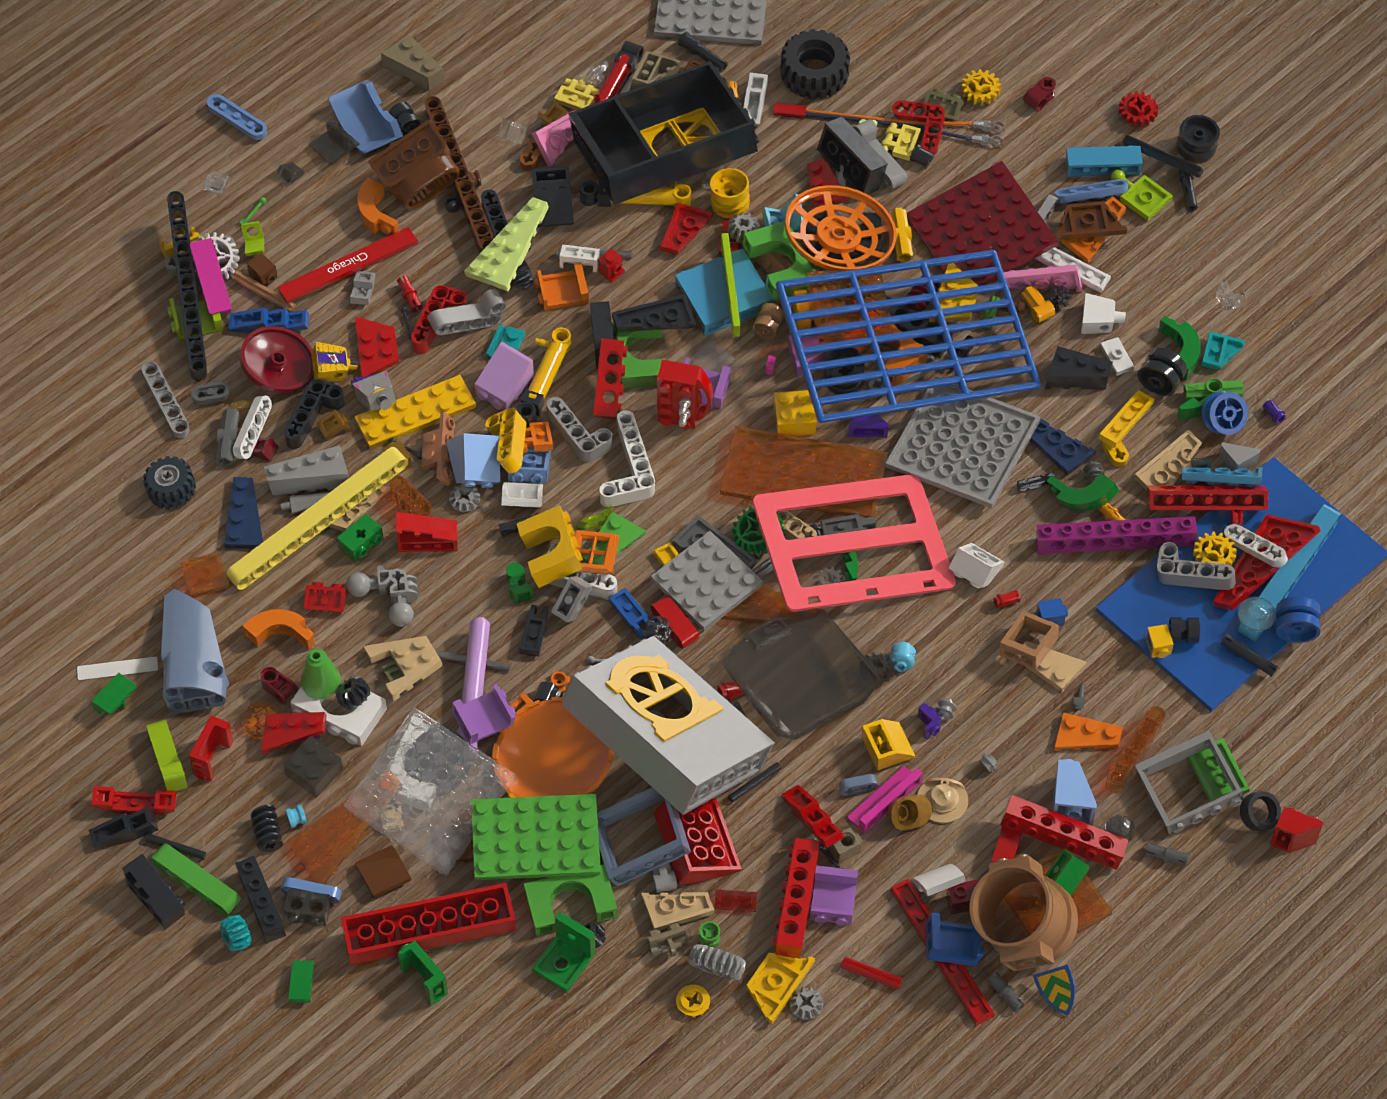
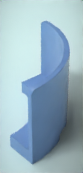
[328,80,403,154]

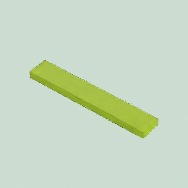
[721,233,740,337]

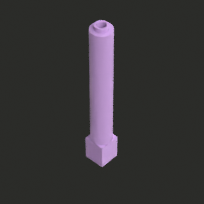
[455,617,490,760]

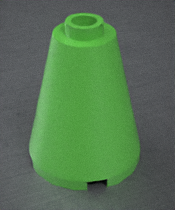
[300,649,341,699]

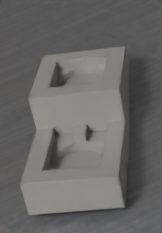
[350,271,376,305]

